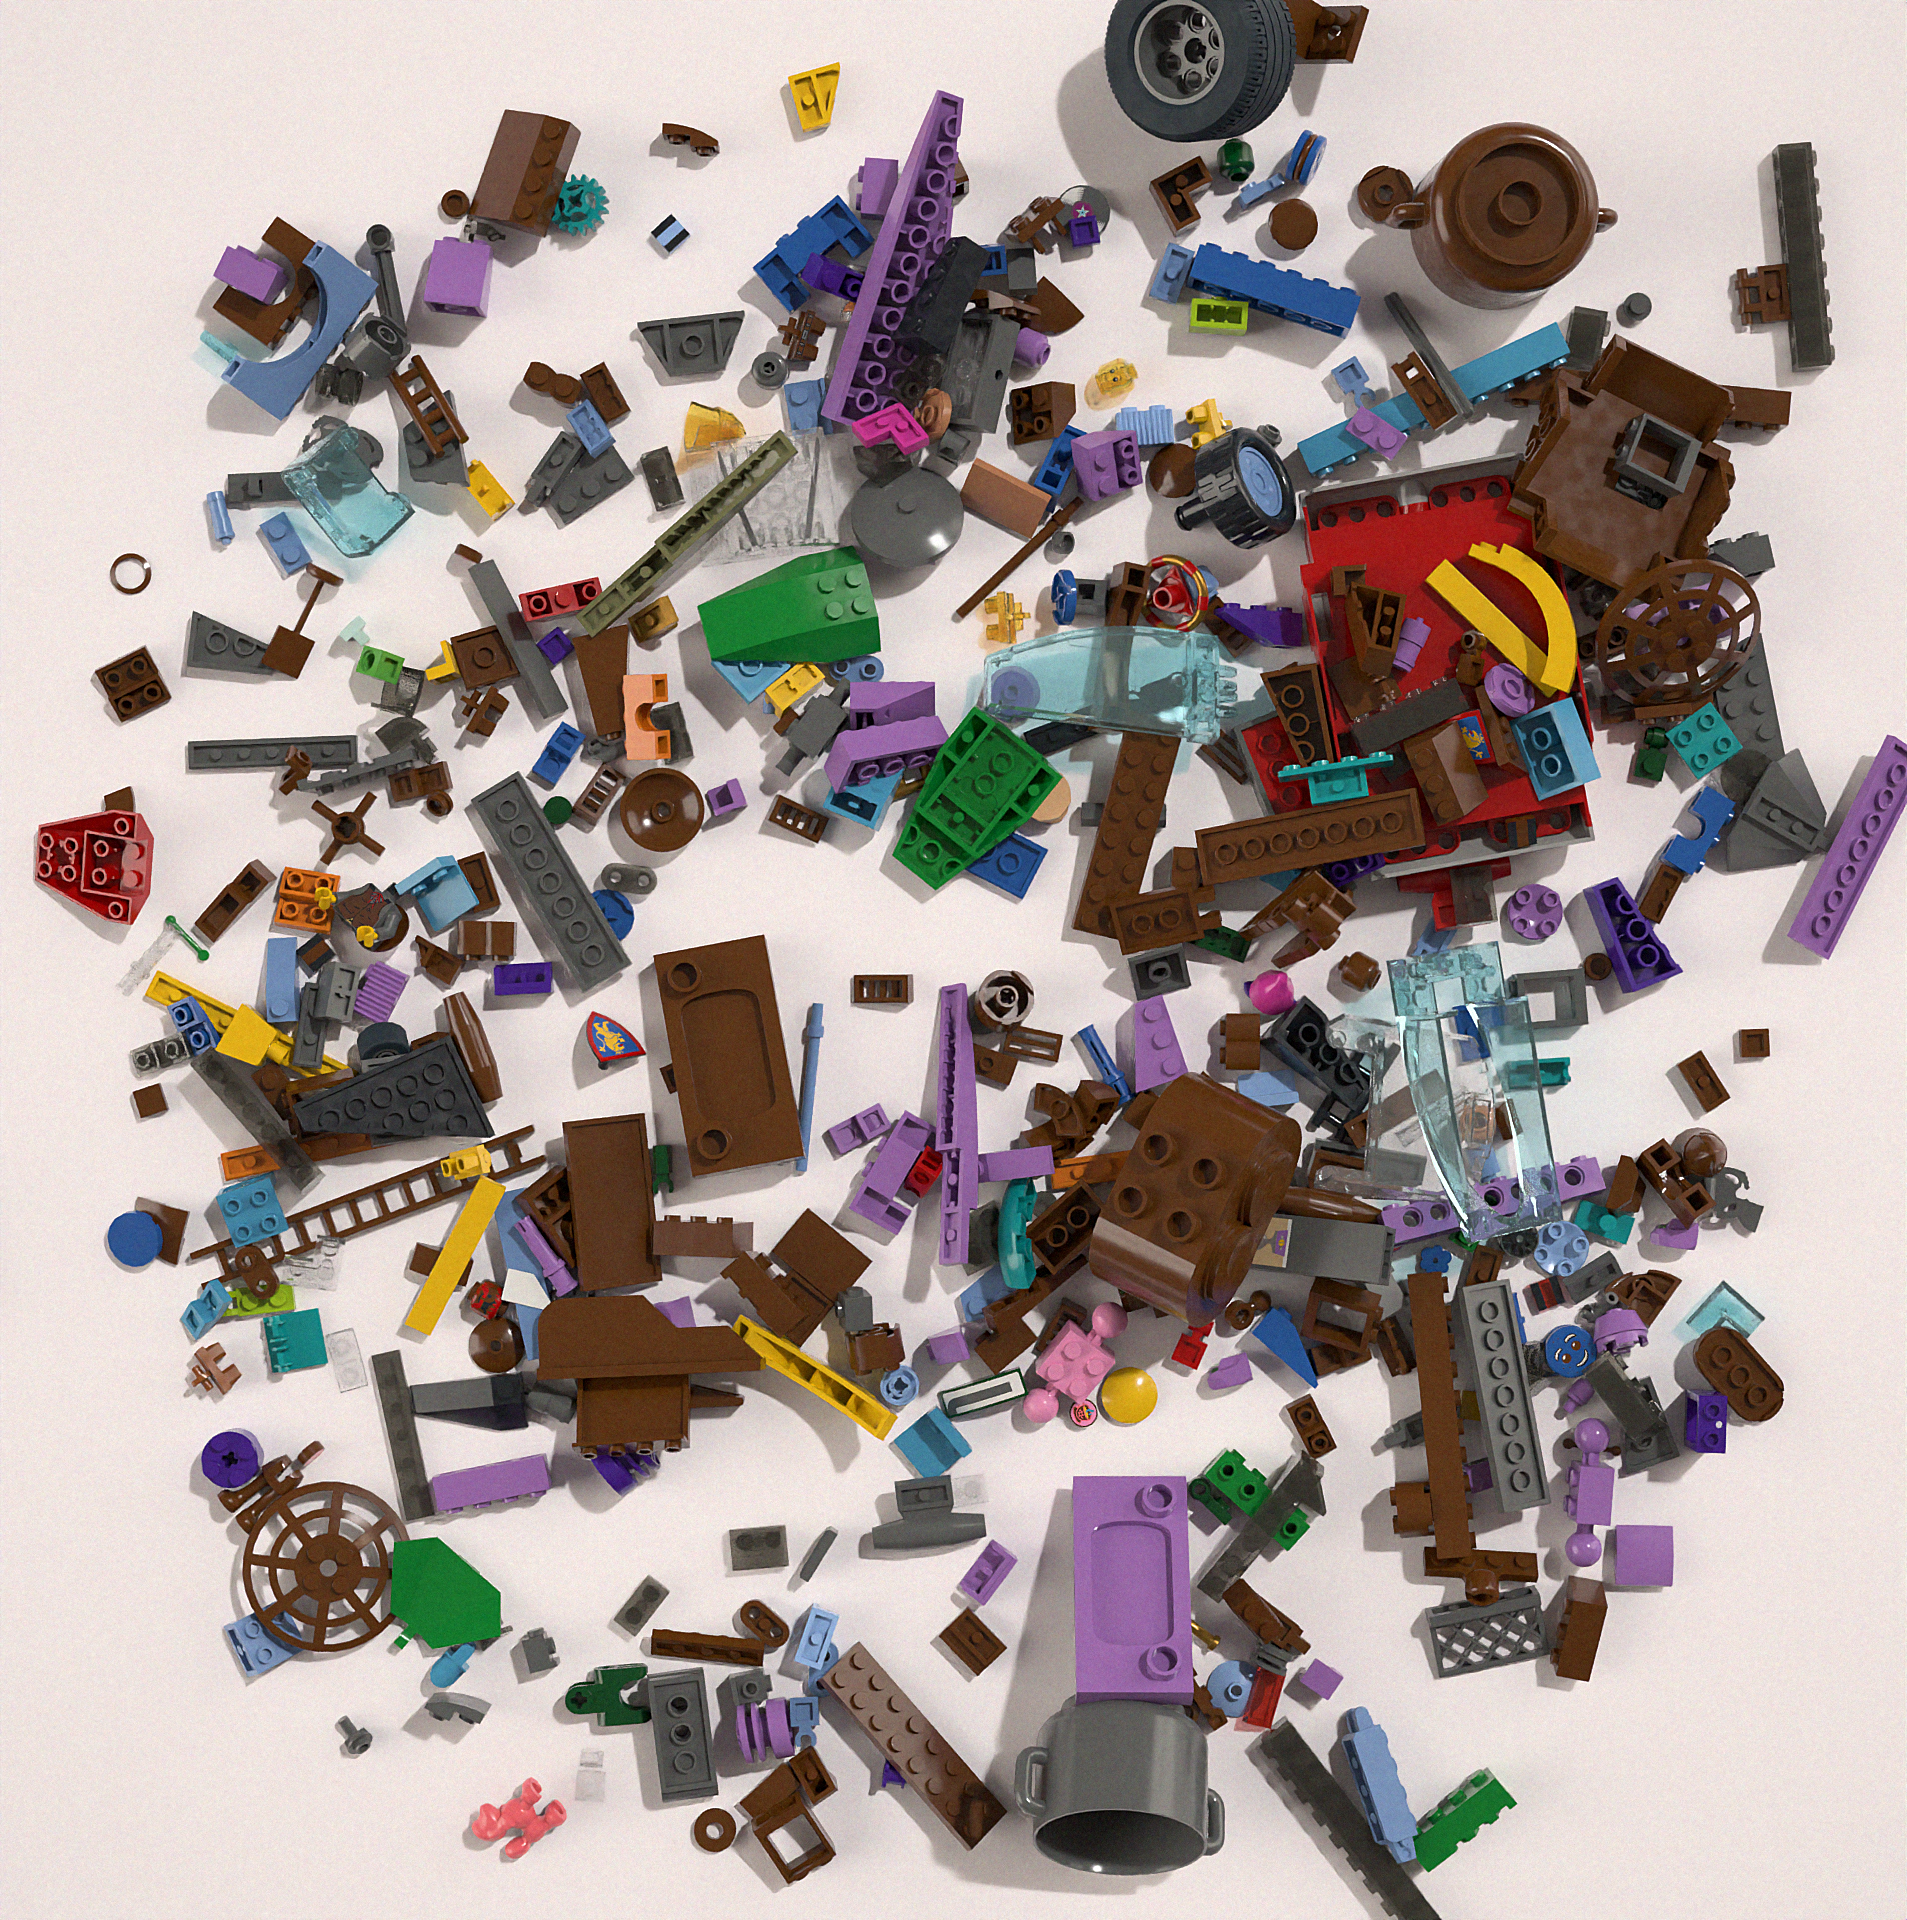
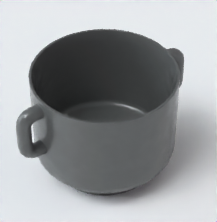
[1014,1694,1225,1876]

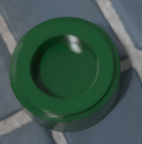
[544,796,573,825]

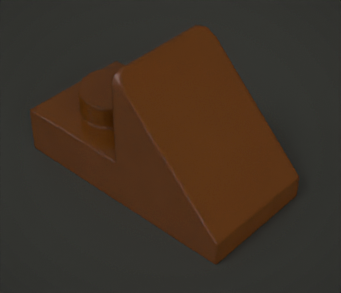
[789,1745,838,1806]

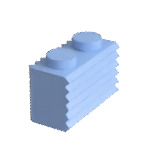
[1115,405,1175,449]

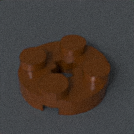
[1357,165,1414,224]

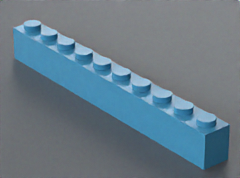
[1297,322,1570,479]

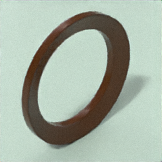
[110,553,152,594]

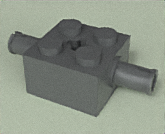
[775,677,850,777]

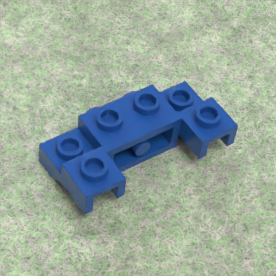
[752,195,875,315]

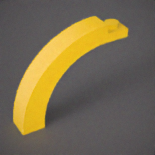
[1468,542,1578,693]

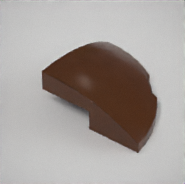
[1008,276,1085,334]
[136,1196,191,1265]
[1604,1269,1683,1329]

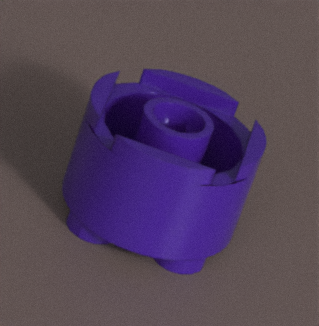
[201,1428,264,1488]

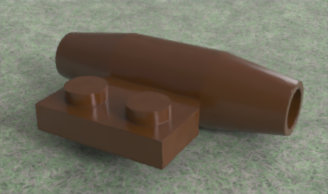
[411,991,503,1105]
[1277,1148,1382,1225]

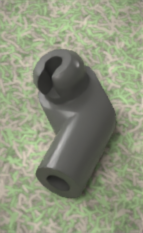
[1580,1292,1618,1323]

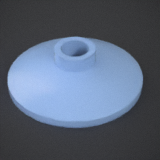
[1207,1660,1264,1717]

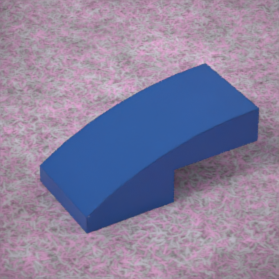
[531,721,586,787]

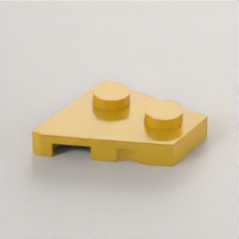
[787,62,841,133]

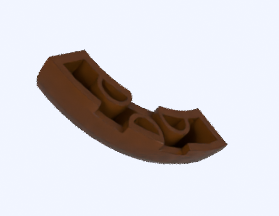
[1019,1080,1121,1167]

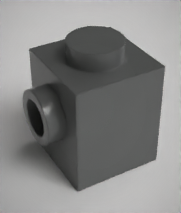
[834,1286,873,1332]

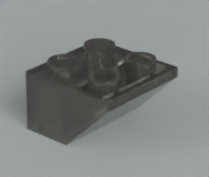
[962,1199,999,1276]

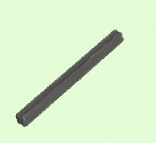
[1384,292,1475,420]

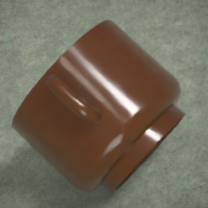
[1386,122,1618,310]

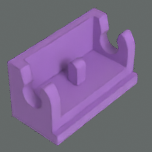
[959,1539,1018,1606]

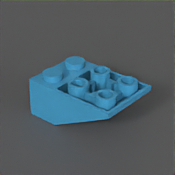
[823,766,907,832]

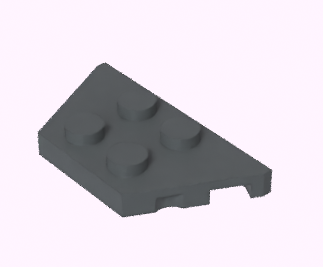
[637,310,745,377]
[402,390,471,487]

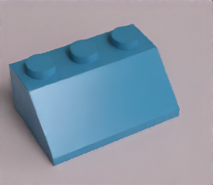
[1509,697,1602,801]

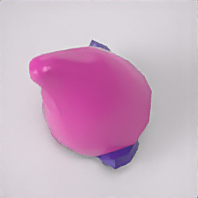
[1243,969,1296,1015]

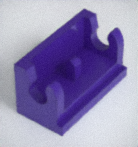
[494,962,554,996]

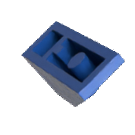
[1033,425,1088,514]
[1249,1305,1319,1389]

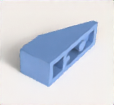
[266,937,301,1023]

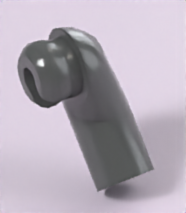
[586,739,627,763]

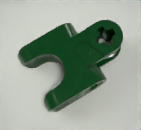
[565,1663,652,1727]

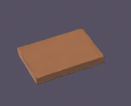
[959,457,1052,539]

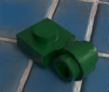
[1632,726,1669,782]
[1188,1477,1233,1526]

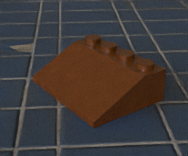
[468,109,582,238]

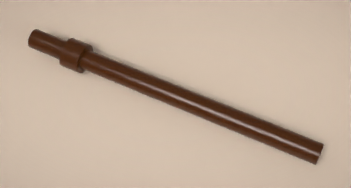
[956,495,1085,619]

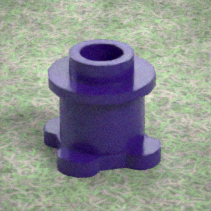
[881,1758,908,1789]

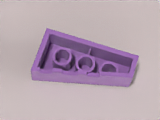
[823,715,949,794]

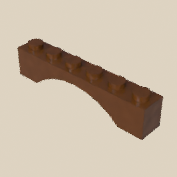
[1088,561,1151,736]

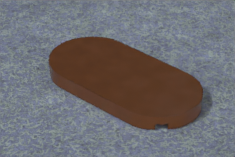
[1693,1326,1785,1422]

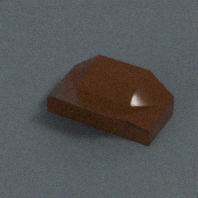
[1605,1155,1647,1218]

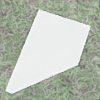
[501,1268,551,1309]

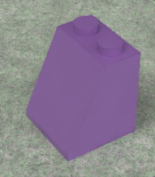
[423,236,494,318]

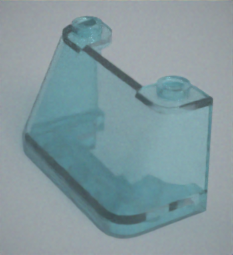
[280,424,416,558]

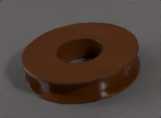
[694,1808,736,1852]

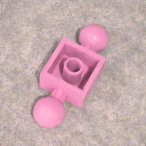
[1023,1302,1128,1424]

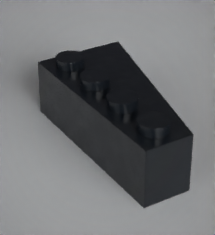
[891,236,991,356]

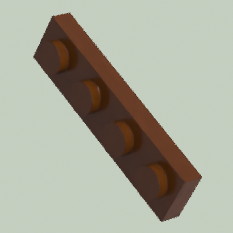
[651,1629,765,1667]

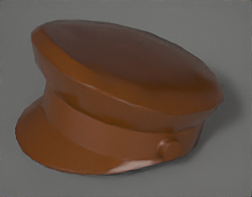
[1269,199,1318,251]

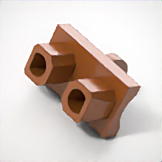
[191,1342,242,1395]

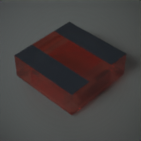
[1528,1275,1566,1311]

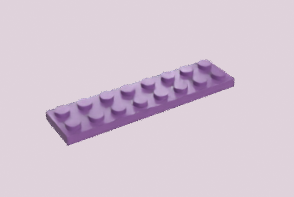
[1787,734,1907,960]

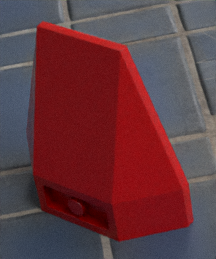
[35,809,154,925]

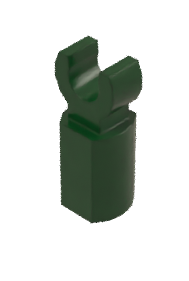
[653,1145,675,1194]

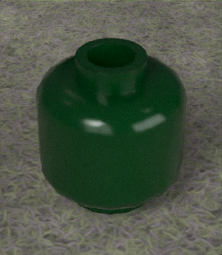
[1217,138,1255,183]

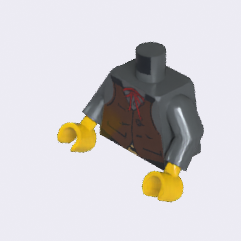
[314,882,404,951]

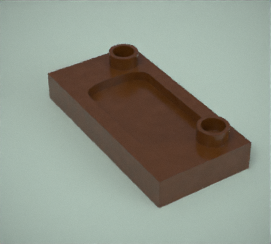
[653,934,807,1180]

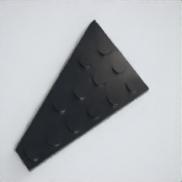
[292,1035,496,1138]

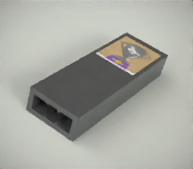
[1249,1213,1396,1286]

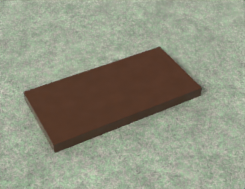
[562,1113,663,1292]

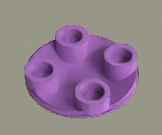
[1507,884,1563,940]

